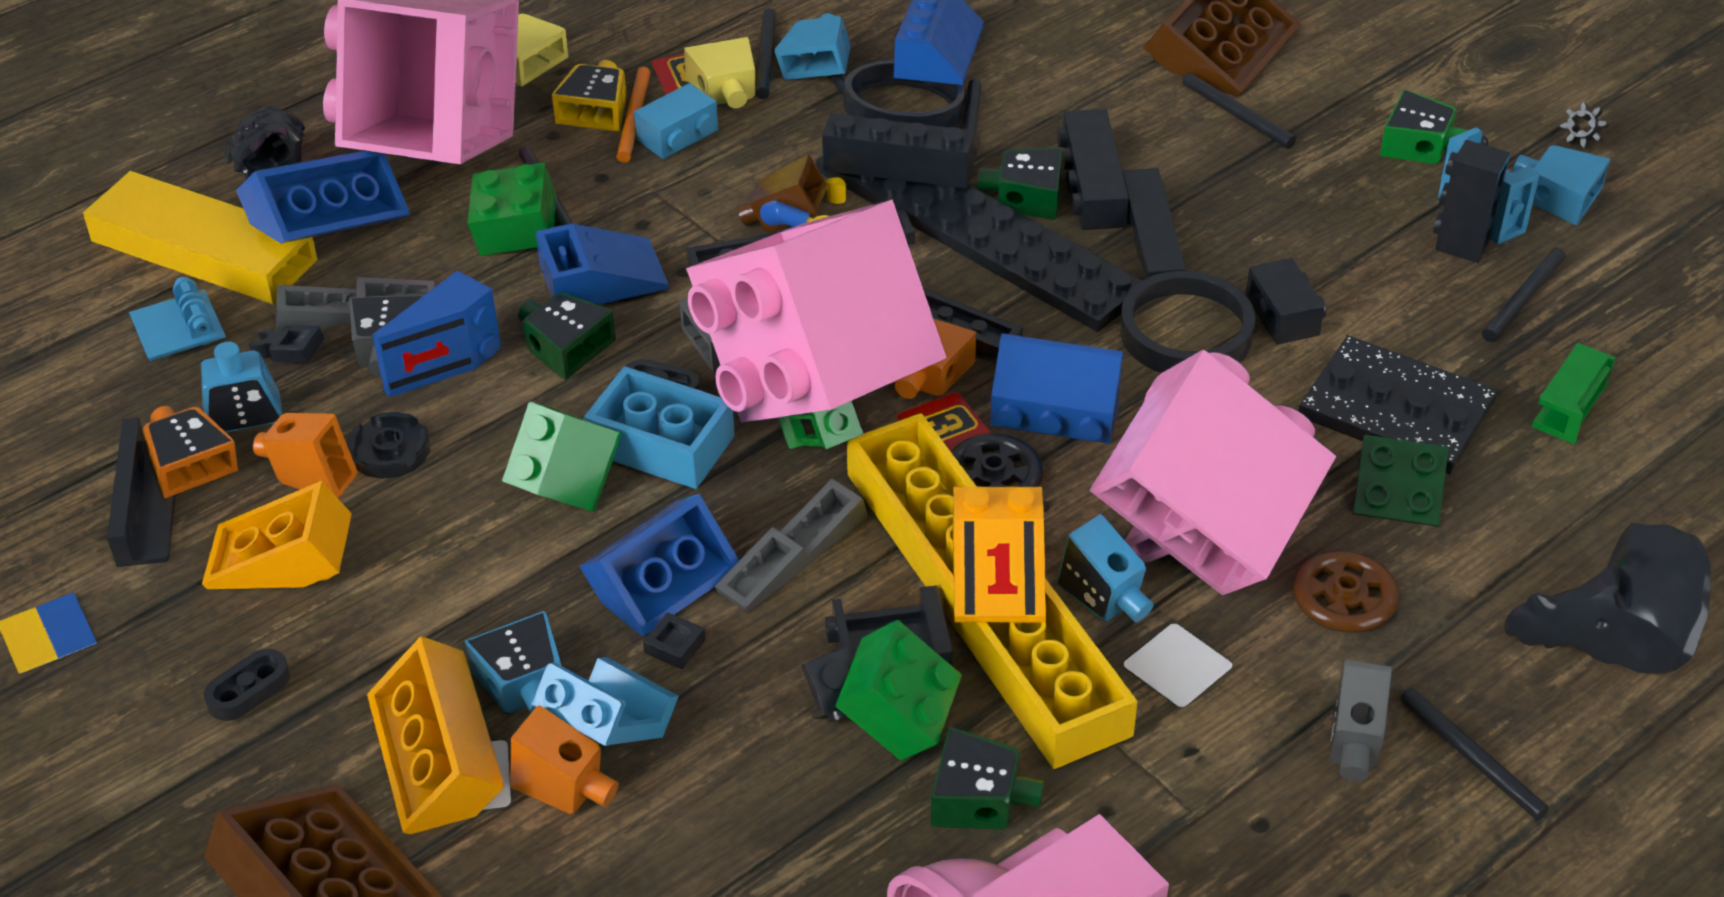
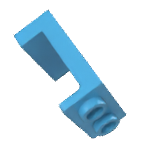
[1438,127,1540,245]
[532,657,679,746]

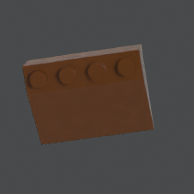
[1143,0,1301,97]
[204,784,443,897]

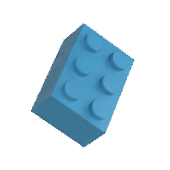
[583,366,735,489]

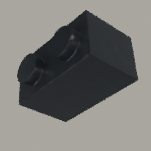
[1246,258,1326,345]

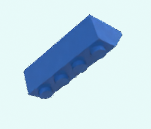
[894,0,984,85]
[236,151,410,244]

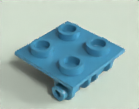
[129,277,226,361]

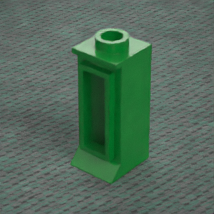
[1532,343,1616,445]
[778,400,863,449]

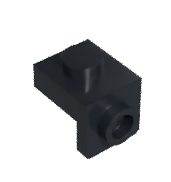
[801,647,852,722]

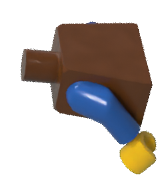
[737,154,846,233]

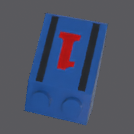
[373,271,501,397]

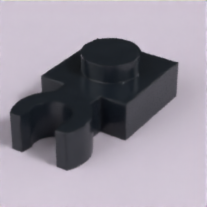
[248,325,325,363]

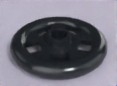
[950,434,1043,487]

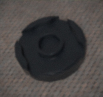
[347,412,430,479]

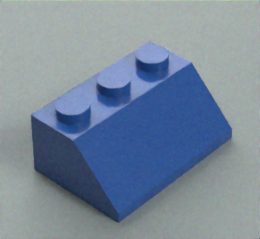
[990,334,1123,444]
[579,494,739,636]

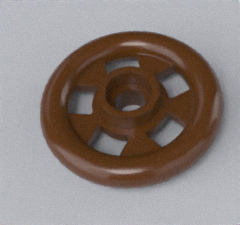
[1293,551,1399,632]

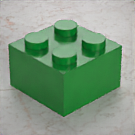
[467,162,557,256]
[835,619,962,761]

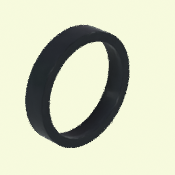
[843,60,964,128]
[1120,271,1255,373]

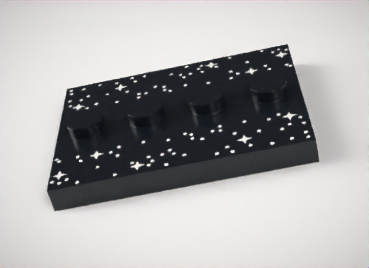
[1298,335,1497,475]

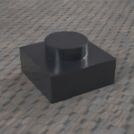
[643,612,706,670]

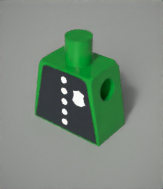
[1380,89,1468,164]

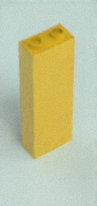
[83,171,318,304]

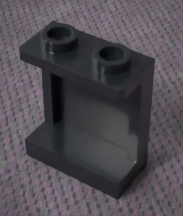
[825,585,953,666]

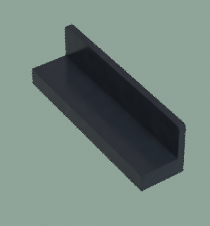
[107,418,176,567]

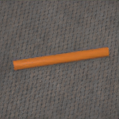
[616,67,651,163]

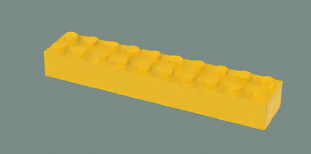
[847,413,1138,770]

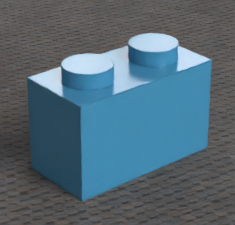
[634,83,718,159]

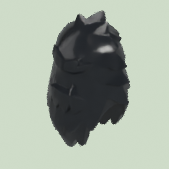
[224,106,305,180]

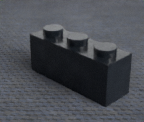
[1433,140,1511,263]

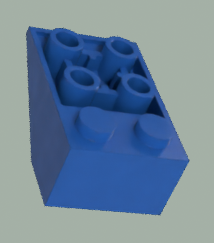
[535,223,669,305]

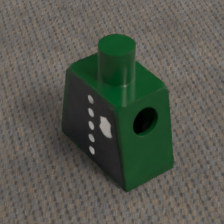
[978,148,1062,220]
[518,292,616,380]
[931,727,1044,830]

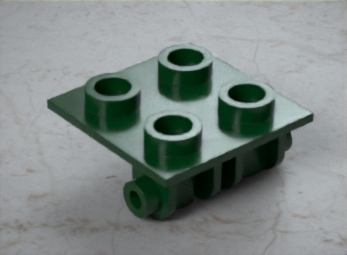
[1353,435,1449,527]

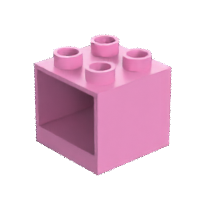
[323,0,519,164]
[686,200,946,423]

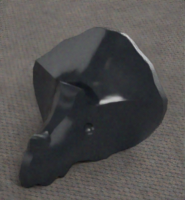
[1504,523,1711,675]

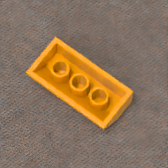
[367,636,505,835]

